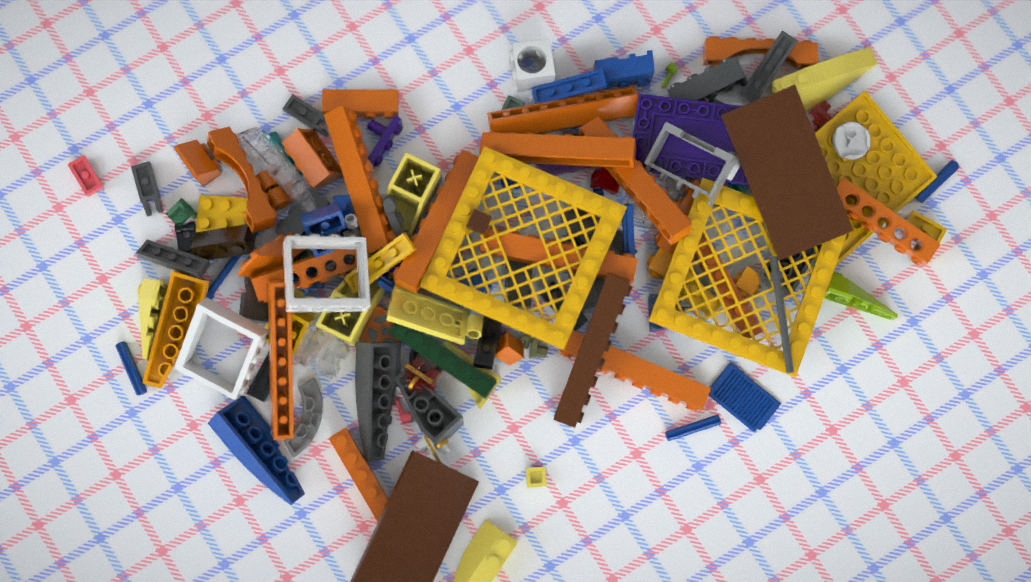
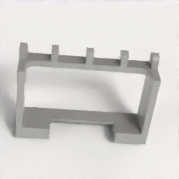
[644,122,737,207]

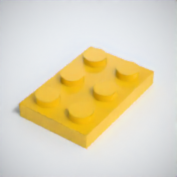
[195,195,248,232]

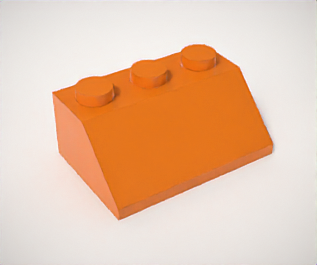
[281,128,343,188]

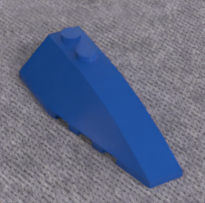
[207,396,305,505]

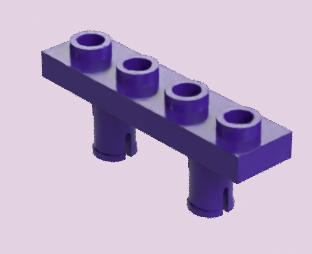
[367,115,403,172]

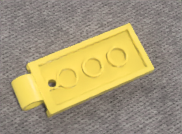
[386,285,483,345]

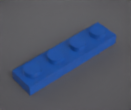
[531,68,608,104]

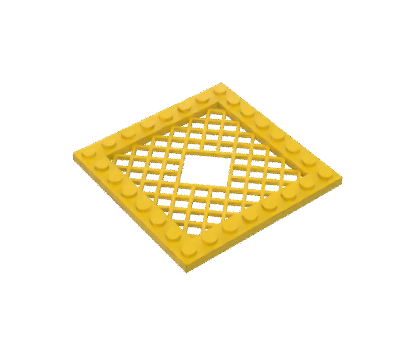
[420,146,627,350]
[648,178,847,378]

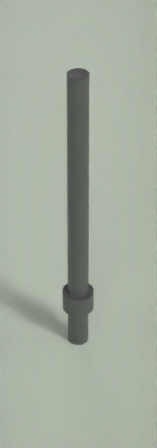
[770,256,794,374]

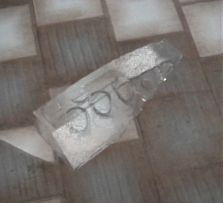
[237,126,318,213]

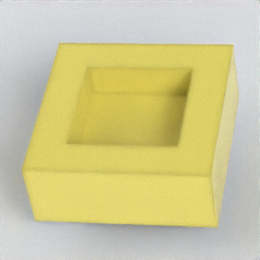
[525,466,547,488]

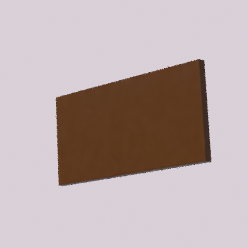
[720,85,854,260]
[350,450,479,582]

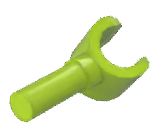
[661,62,677,89]

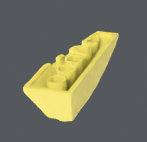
[769,47,878,112]
[453,519,518,582]

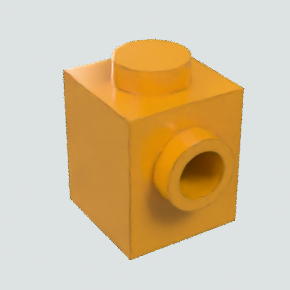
[646,248,673,280]
[733,266,761,298]

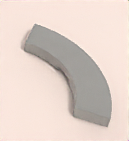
[284,377,323,458]

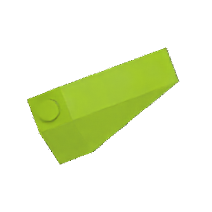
[824,272,898,321]

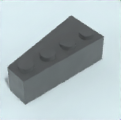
[667,57,747,101]

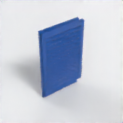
[708,362,782,432]

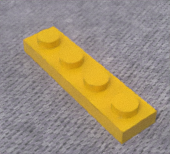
[344,233,416,294]

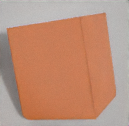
[496,332,524,366]

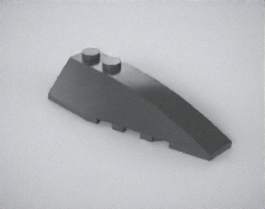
[355,342,401,462]

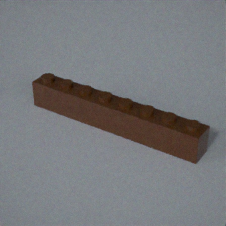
[553,272,633,428]

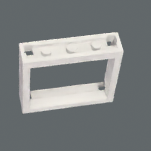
[283,234,370,312]
[174,298,269,400]

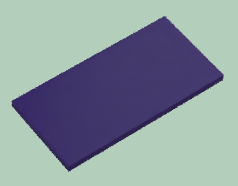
[632,94,748,185]

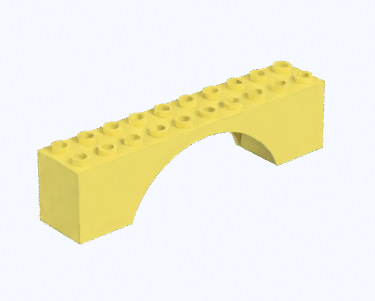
[316,152,442,348]

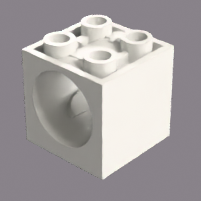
[509,39,555,92]

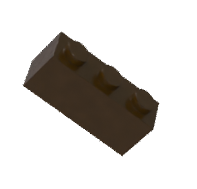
[190,224,256,260]

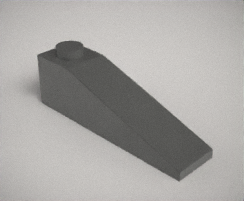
[239,244,268,324]

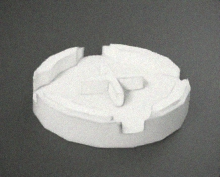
[832,122,871,160]

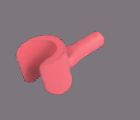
[395,398,412,424]

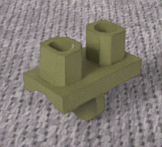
[519,334,548,360]

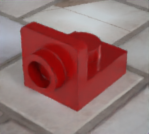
[589,167,620,195]

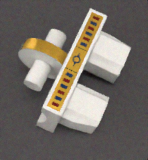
[416,434,451,464]

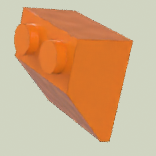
[173,139,221,187]

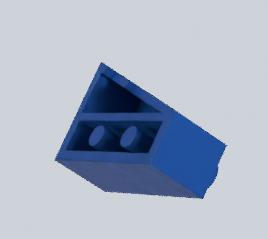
[593,50,655,90]

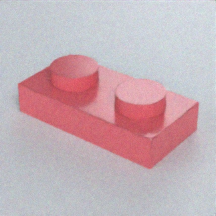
[67,155,105,197]

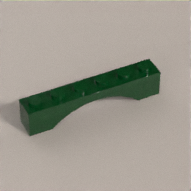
[388,323,497,400]

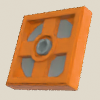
[359,305,400,342]

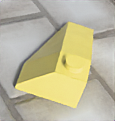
[137,279,168,360]

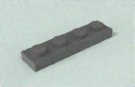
[739,30,798,102]
[136,239,211,279]

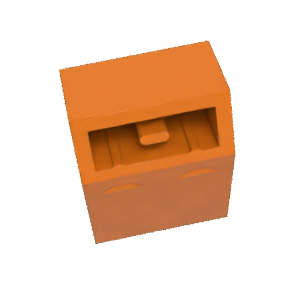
[237,232,306,277]

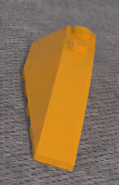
[142,271,210,388]

